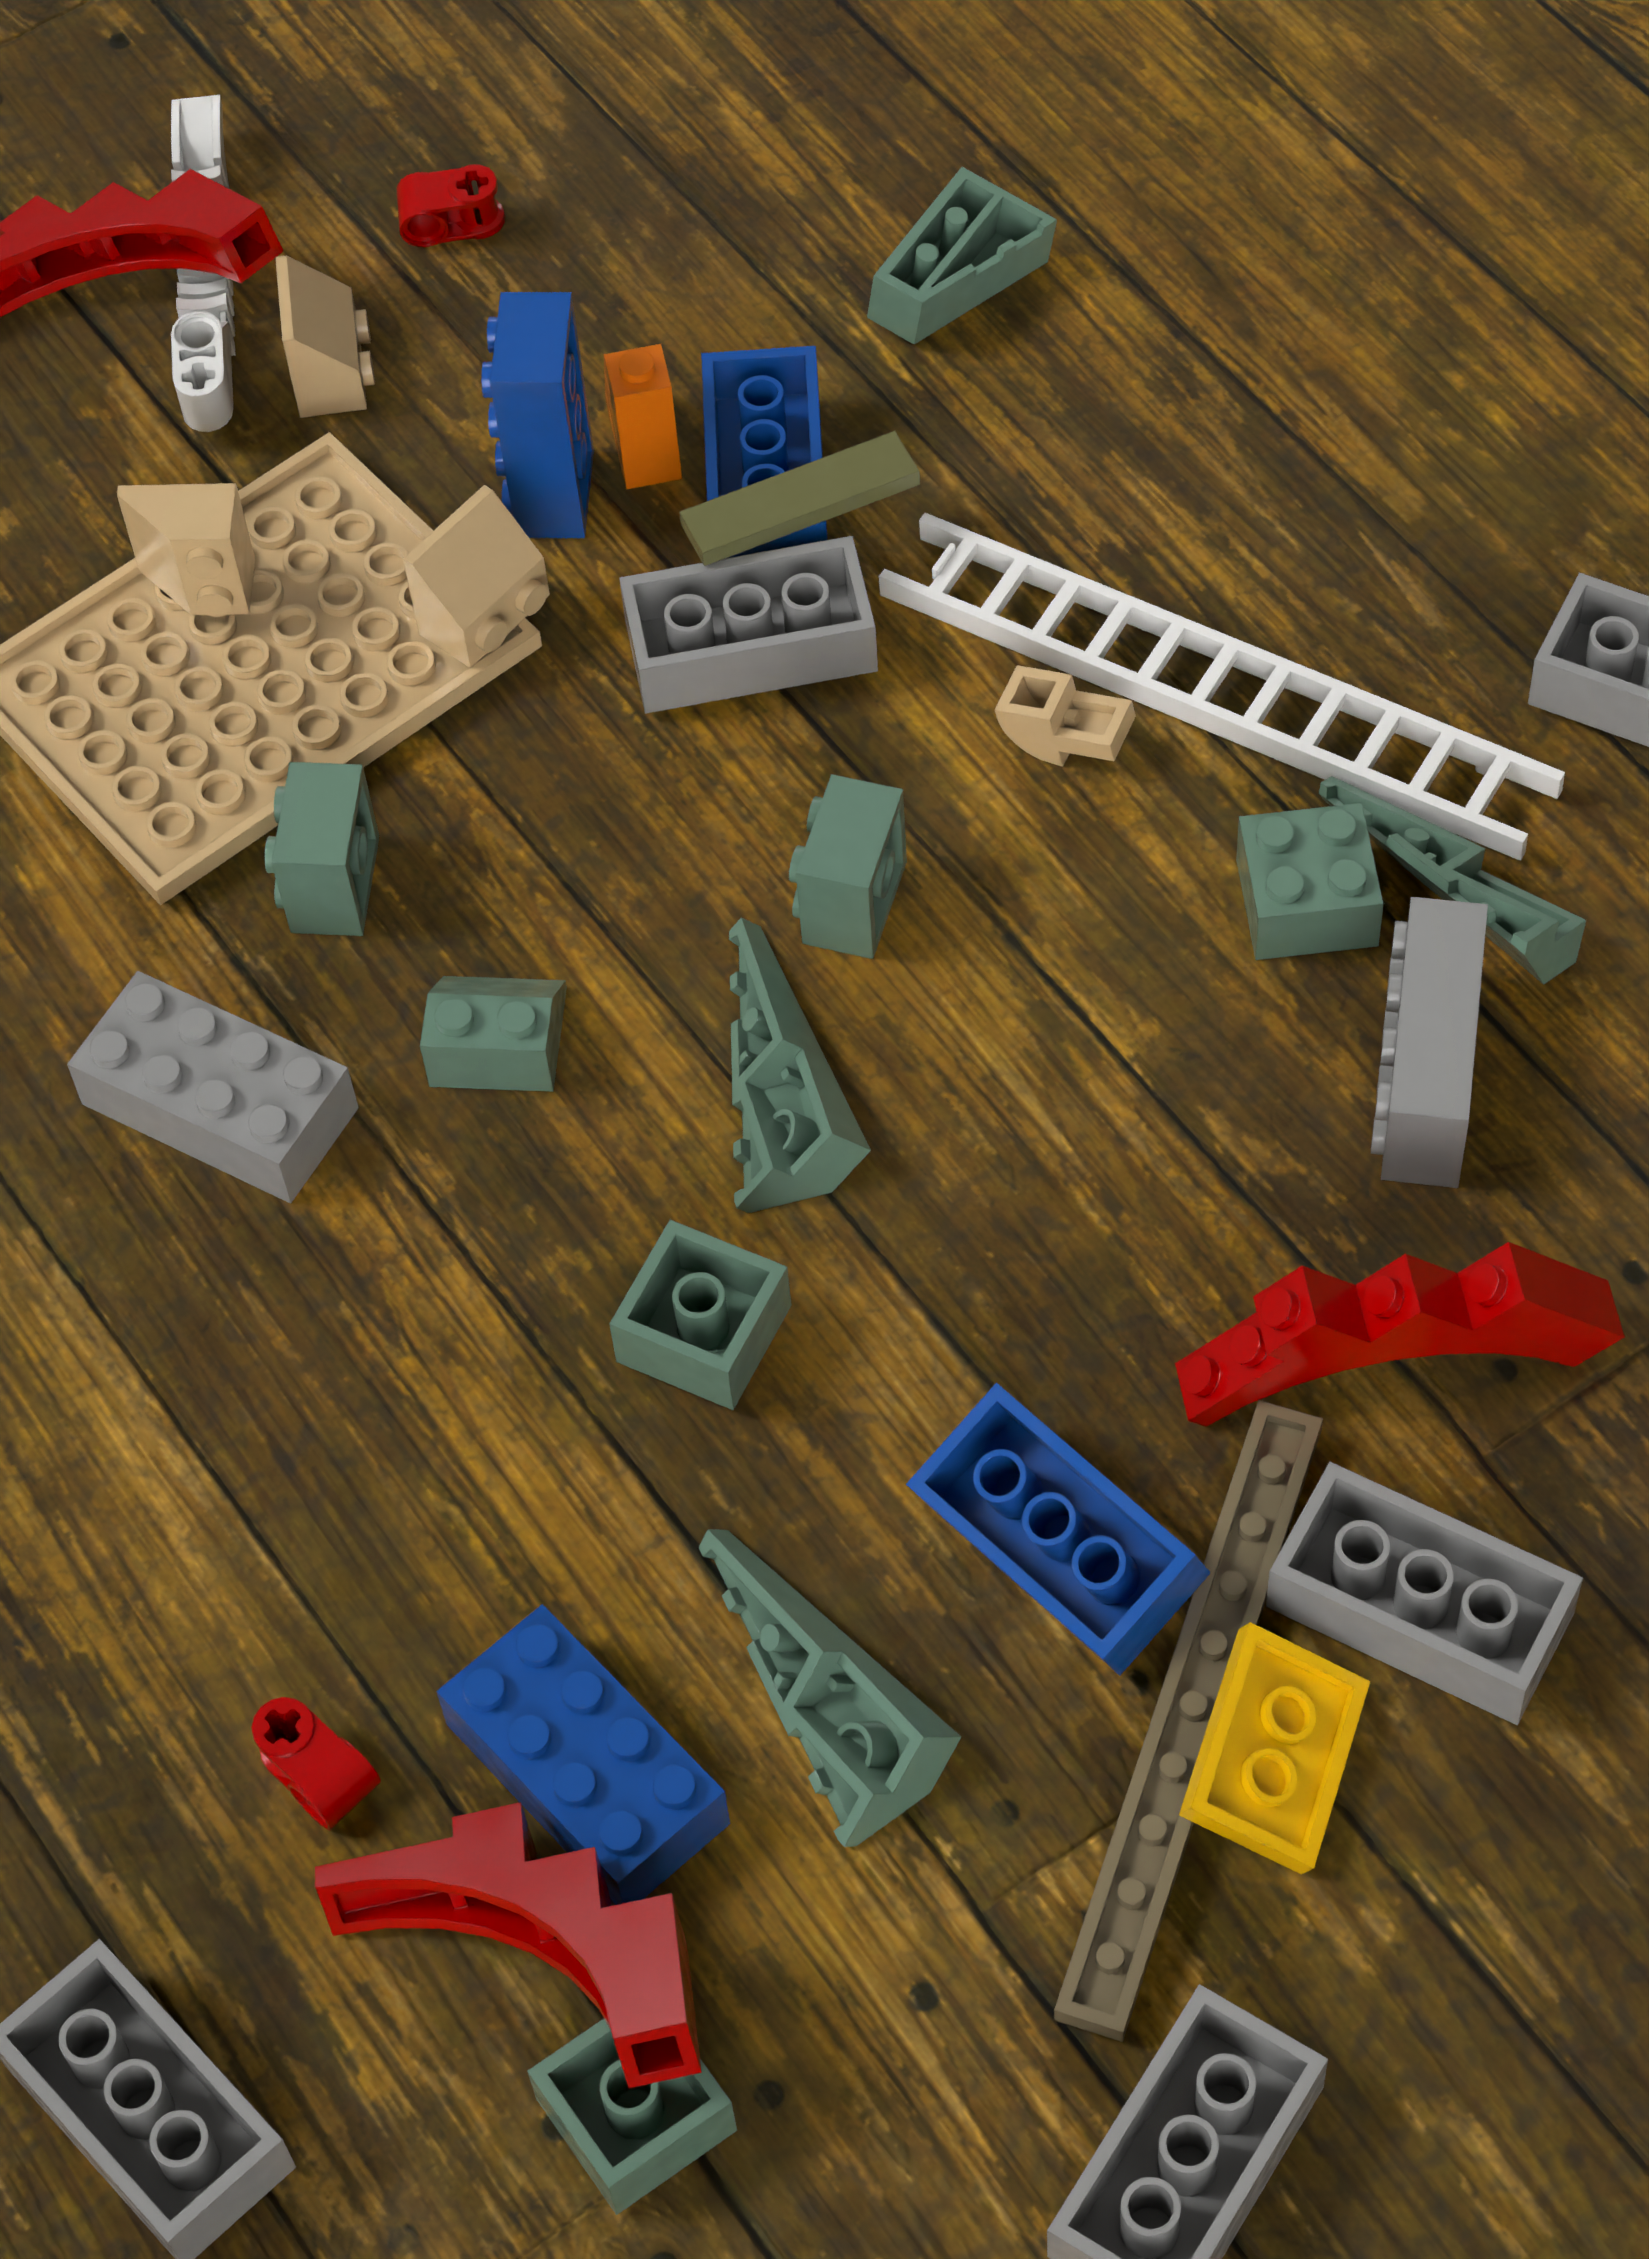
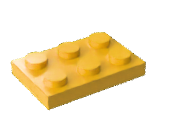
[1179,1622,1370,1875]

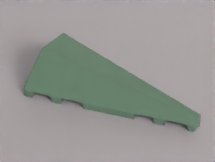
[1319,776,1586,984]
[729,917,871,1213]
[698,1529,961,1847]

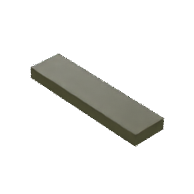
[679,431,920,566]

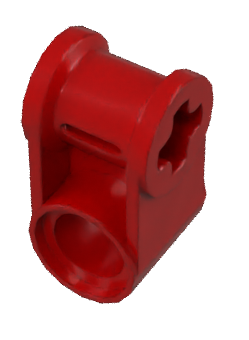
[397,164,505,247]
[251,1697,381,1831]

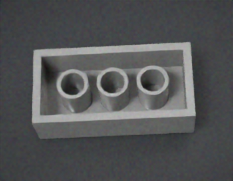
[619,536,878,714]
[1528,572,1649,747]
[1371,897,1488,1188]
[67,971,359,1203]
[1266,1462,1583,1726]
[0,1939,296,2259]
[1047,1984,1328,2259]

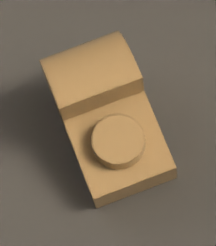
[995,665,1136,767]

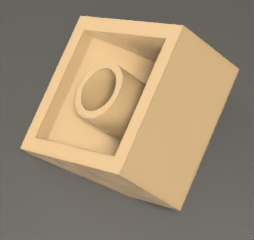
[275,255,375,418]
[117,483,255,617]
[403,485,550,668]

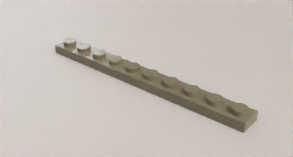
[1054,1400,1323,2042]

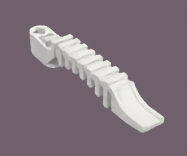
[171,95,235,432]

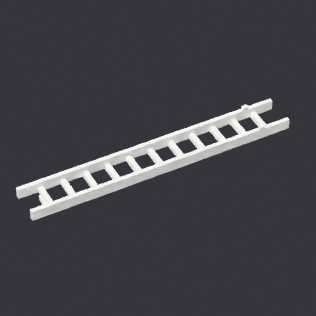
[879,513,1565,861]

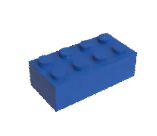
[481,292,594,538]
[701,346,828,558]
[906,1383,1210,1676]
[436,1604,730,1905]

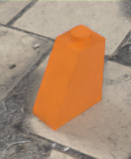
[604,344,682,490]

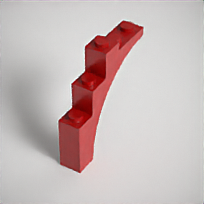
[0,169,284,317]
[1175,1242,1625,1427]
[315,1802,702,2088]

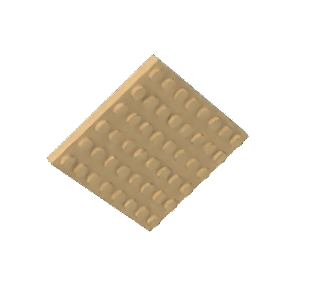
[0,432,542,905]

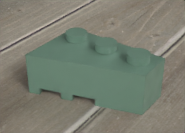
[867,167,1057,344]

